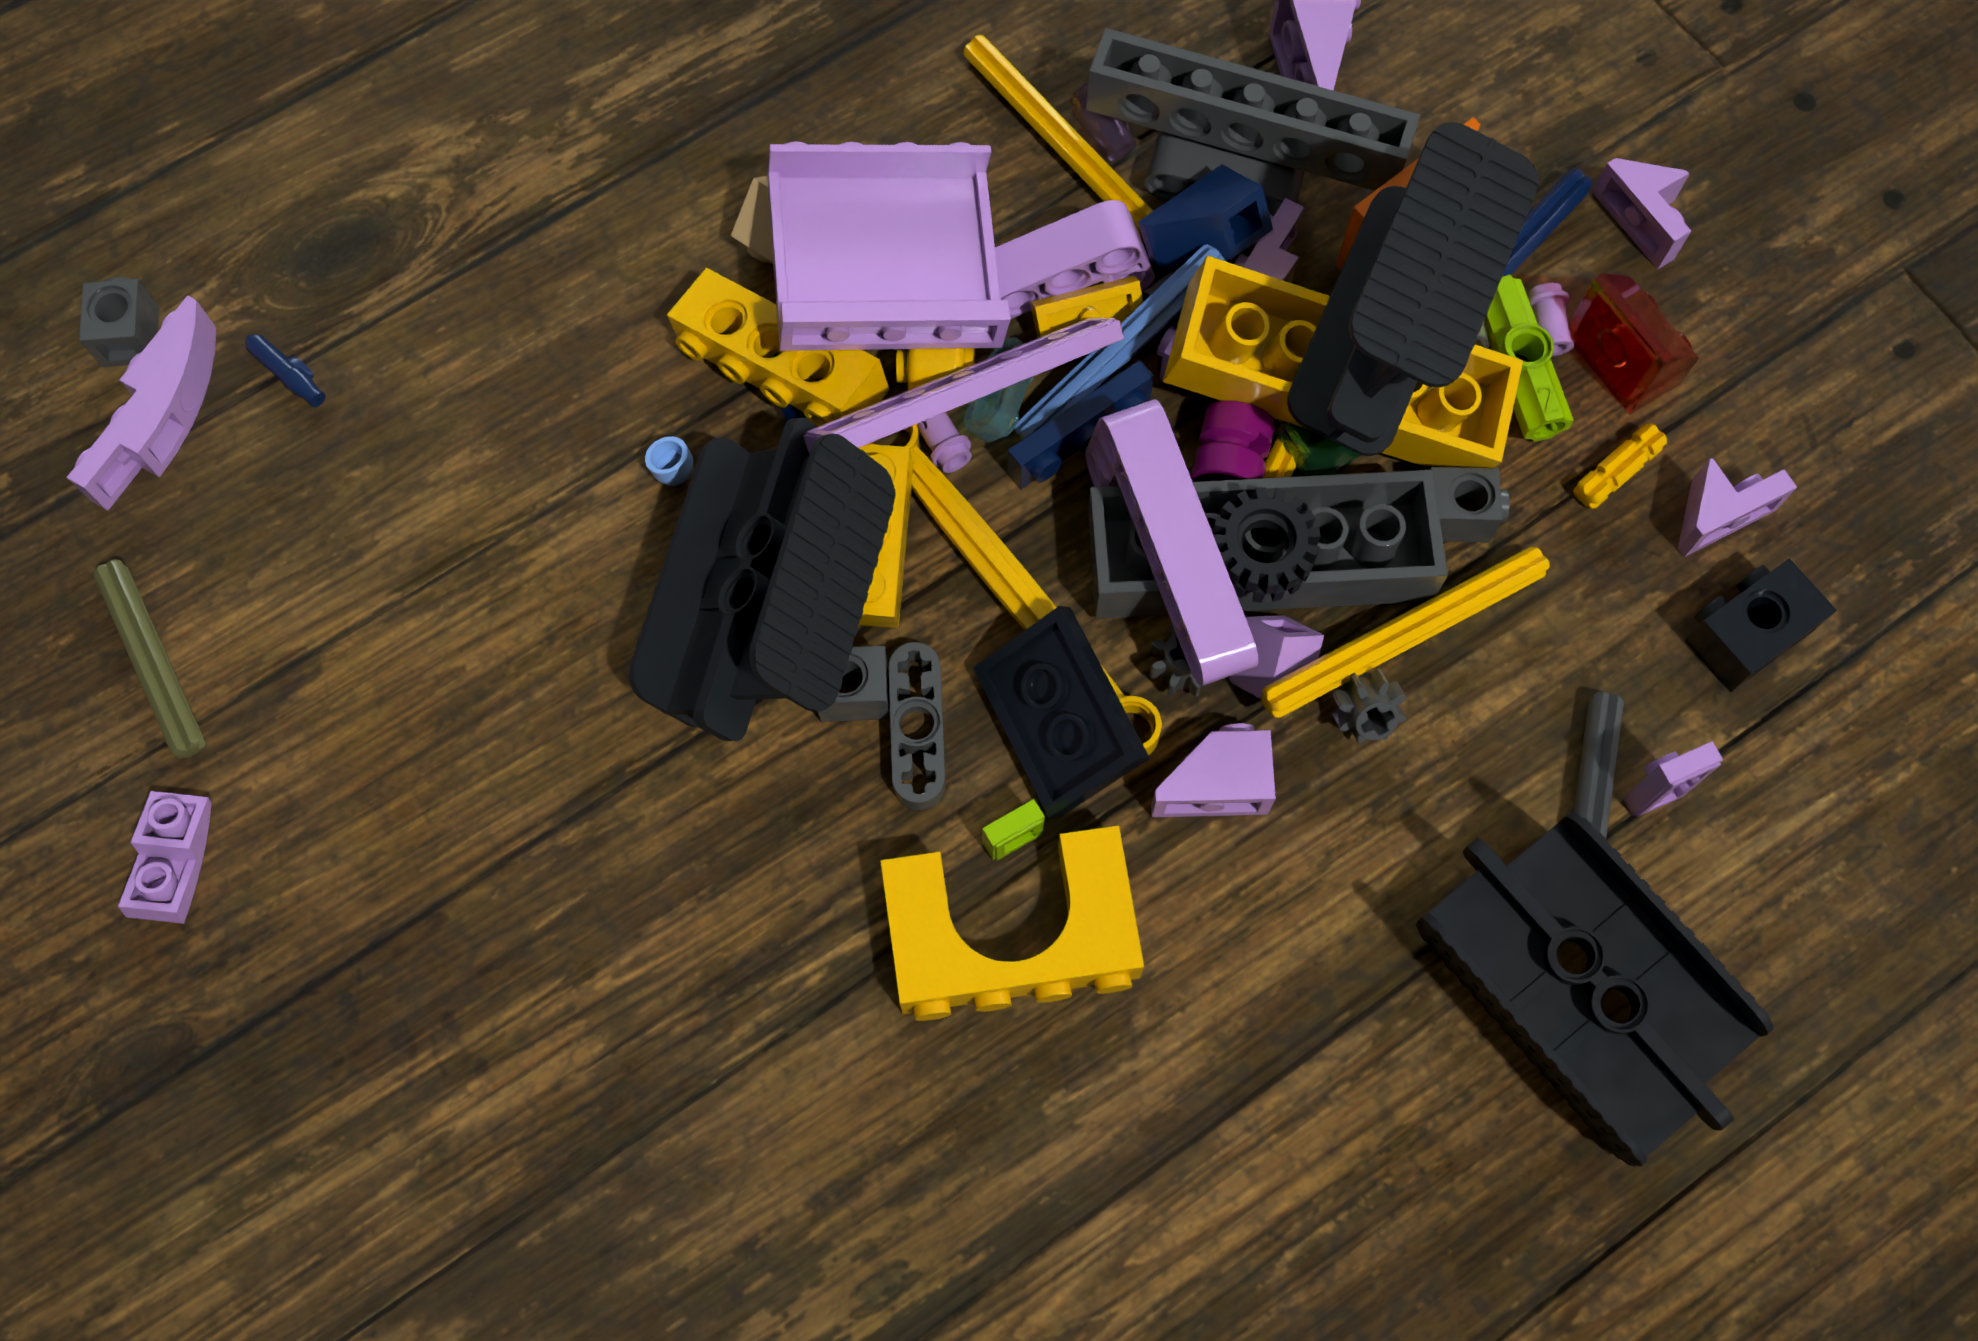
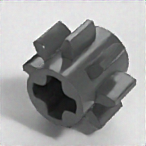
[1149,624,1201,697]
[1332,668,1407,744]

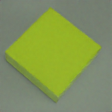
[982,799,1045,861]

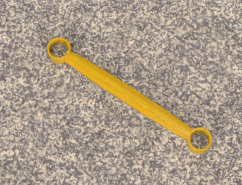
[869,424,1162,755]

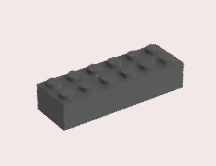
[1087,470,1448,619]

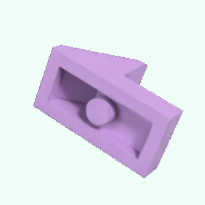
[1592,158,1691,270]
[1678,458,1797,557]

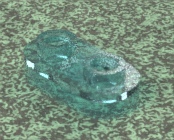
[964,337,1034,442]

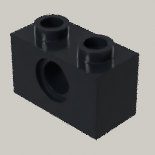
[1685,558,1837,692]

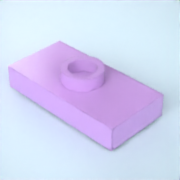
[1623,741,1723,817]

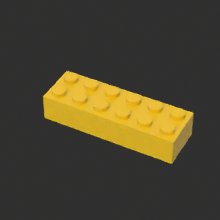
[1163,255,1523,469]

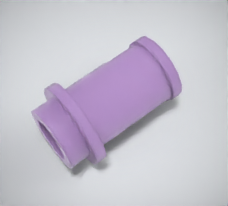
[1528,283,1574,356]
[917,412,972,473]

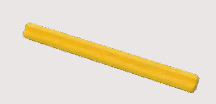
[963,34,1153,244]
[1260,547,1550,718]

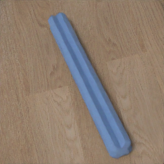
[1014,244,1225,440]

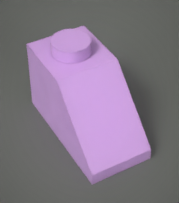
[1151,723,1276,817]

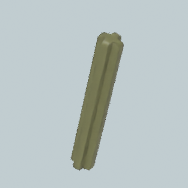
[93,559,206,759]

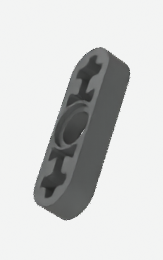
[889,642,946,810]

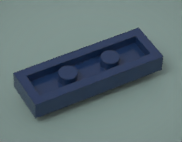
[1007,360,1154,490]

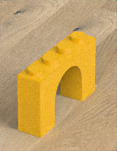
[880,825,1144,1021]

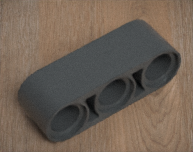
[1144,132,1304,216]

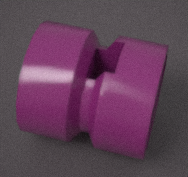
[1190,401,1276,482]

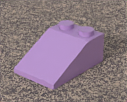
[1269,0,1361,90]

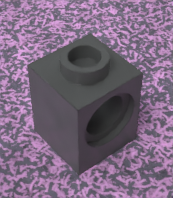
[79,277,159,367]
[1430,467,1510,543]
[818,646,889,722]

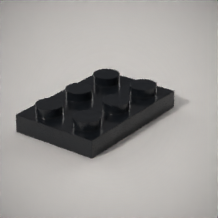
[973,606,1150,818]

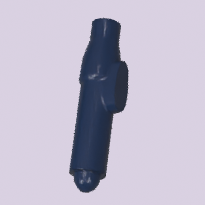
[246,334,326,407]

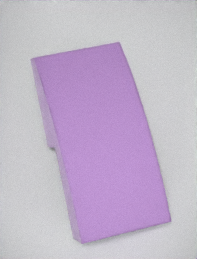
[118,791,212,924]

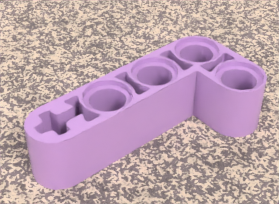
[995,200,1155,319]

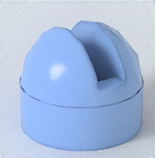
[645,436,694,486]

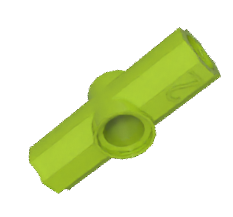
[1483,275,1574,442]

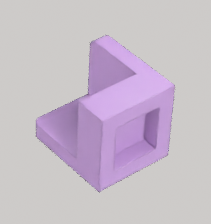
[1230,615,1324,698]

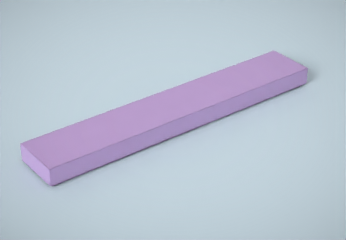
[803,317,1125,454]

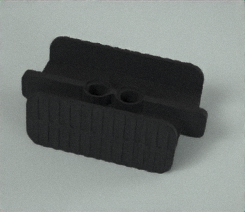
[1287,122,1539,456]
[629,418,896,741]
[1416,812,1774,1167]

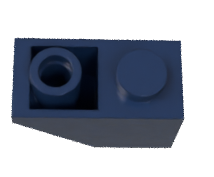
[1138,164,1273,269]

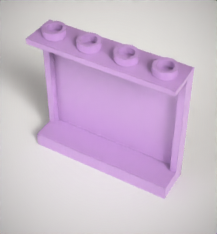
[767,142,1011,351]

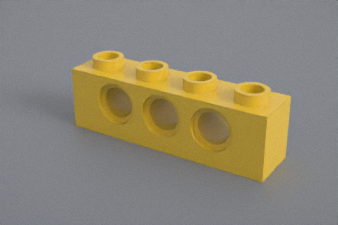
[667,268,889,427]

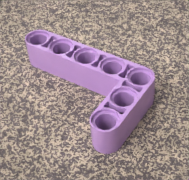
[1085,399,1259,686]

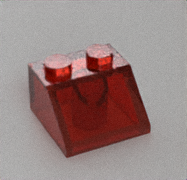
[1568,273,1699,415]

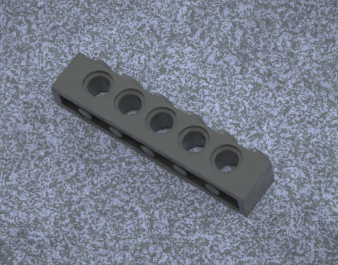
[1086,28,1421,191]

